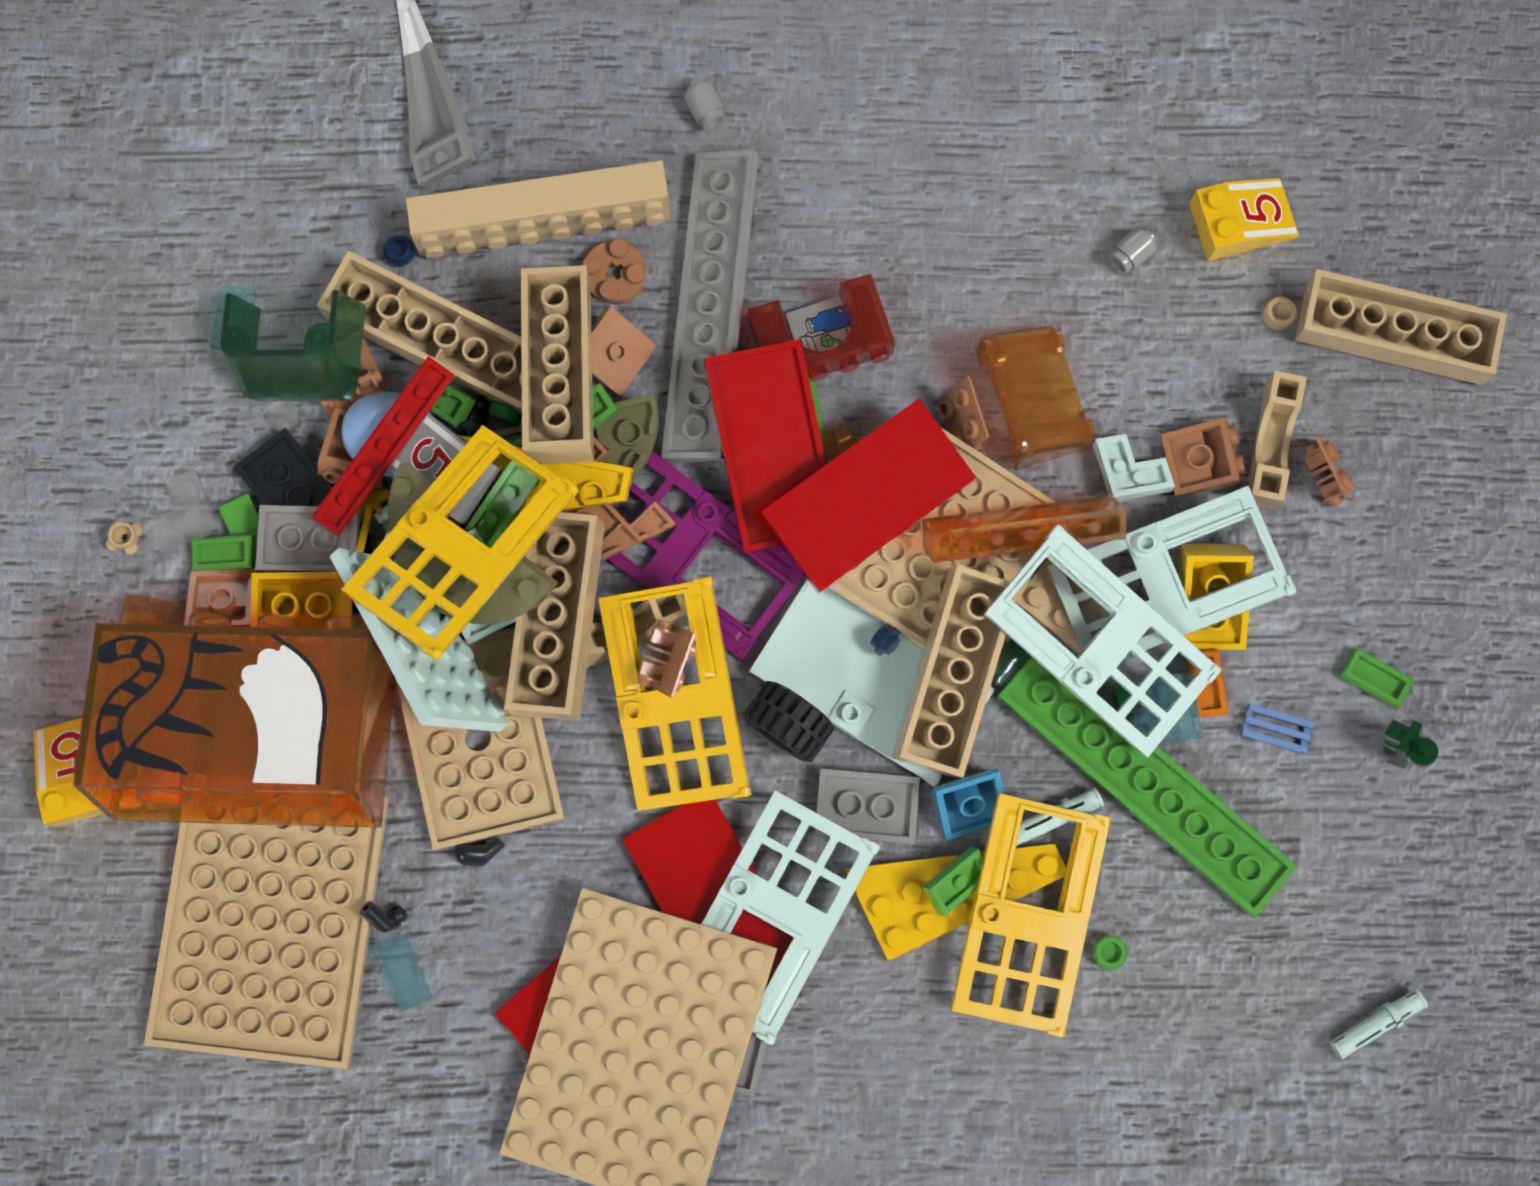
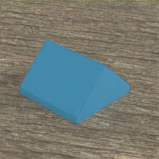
[930,768,1004,841]

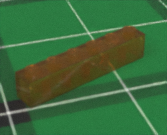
[922,495,1126,563]

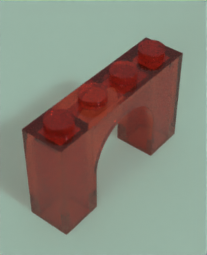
[747,274,895,382]

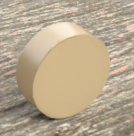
[1263,296,1297,330]

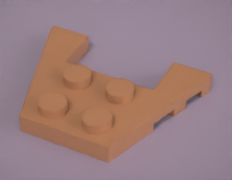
[561,435,677,562]

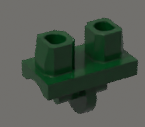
[1383,719,1439,769]

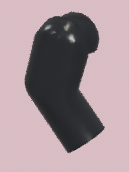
[457,395,489,437]
[453,836,506,866]
[360,901,408,932]

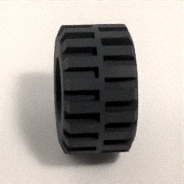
[743,681,835,762]

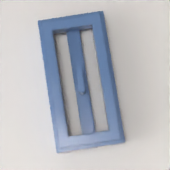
[1240,703,1314,755]

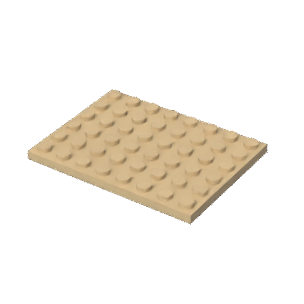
[144,774,389,1069]
[499,888,778,1186]

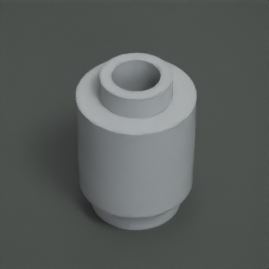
[684,80,726,130]
[1109,227,1157,274]

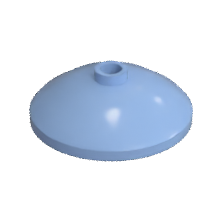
[342,391,435,477]

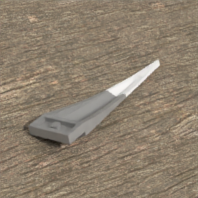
[396,0,476,188]

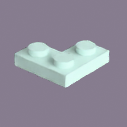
[1093,434,1175,502]

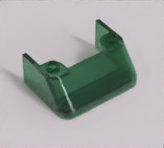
[220,290,366,402]

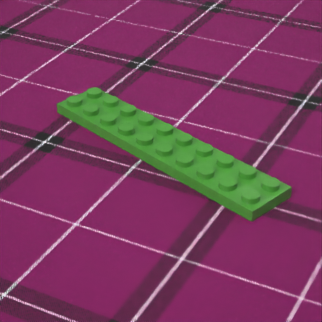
[997,657,1298,918]

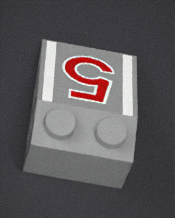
[390,413,505,525]

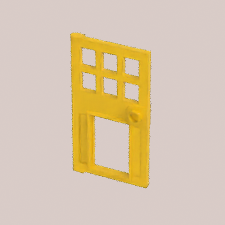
[341,425,579,662]
[598,576,752,811]
[950,793,1111,1037]

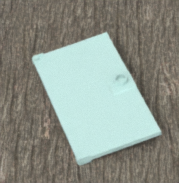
[749,579,995,787]

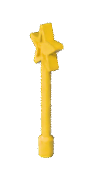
[355,487,389,553]

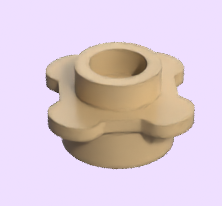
[106,520,143,555]

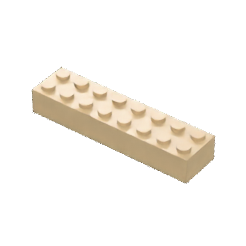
[406,160,671,258]
[316,251,522,417]

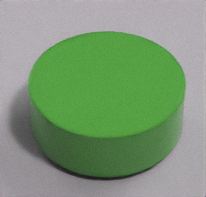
[1092,935,1128,970]

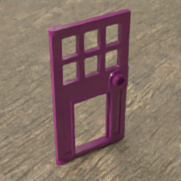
[607,451,805,662]

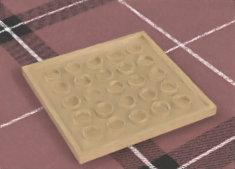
[828,406,1071,649]

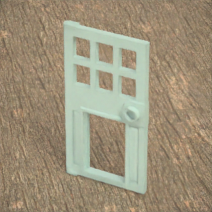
[1047,486,1296,660]
[984,524,1221,757]
[702,790,880,1045]

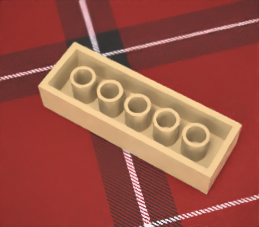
[521,265,594,464]
[1294,269,1507,385]
[504,512,605,721]
[892,564,1019,778]

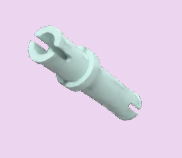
[1016,787,1104,846]
[1329,988,1428,1060]

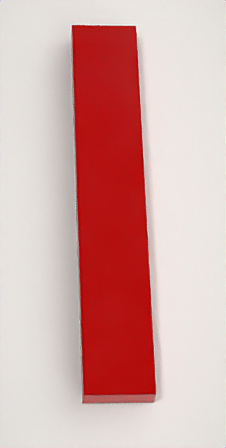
[311,356,455,536]

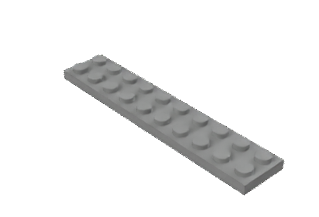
[661,149,759,462]

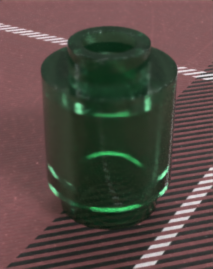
[992,638,1028,689]

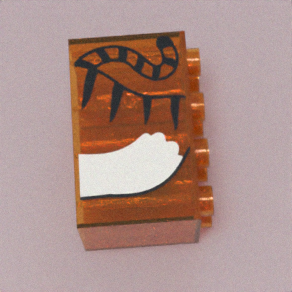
[73,611,395,828]

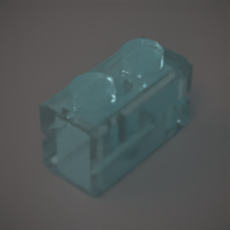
[1145,672,1203,747]

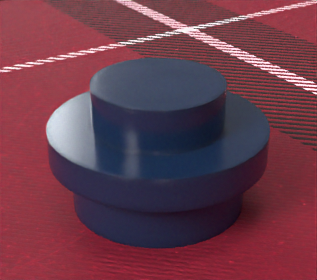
[383,235,416,267]
[870,624,900,656]

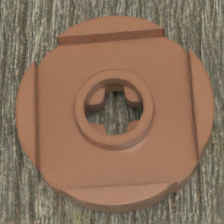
[583,239,646,305]

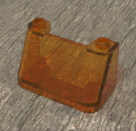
[976,325,1096,471]

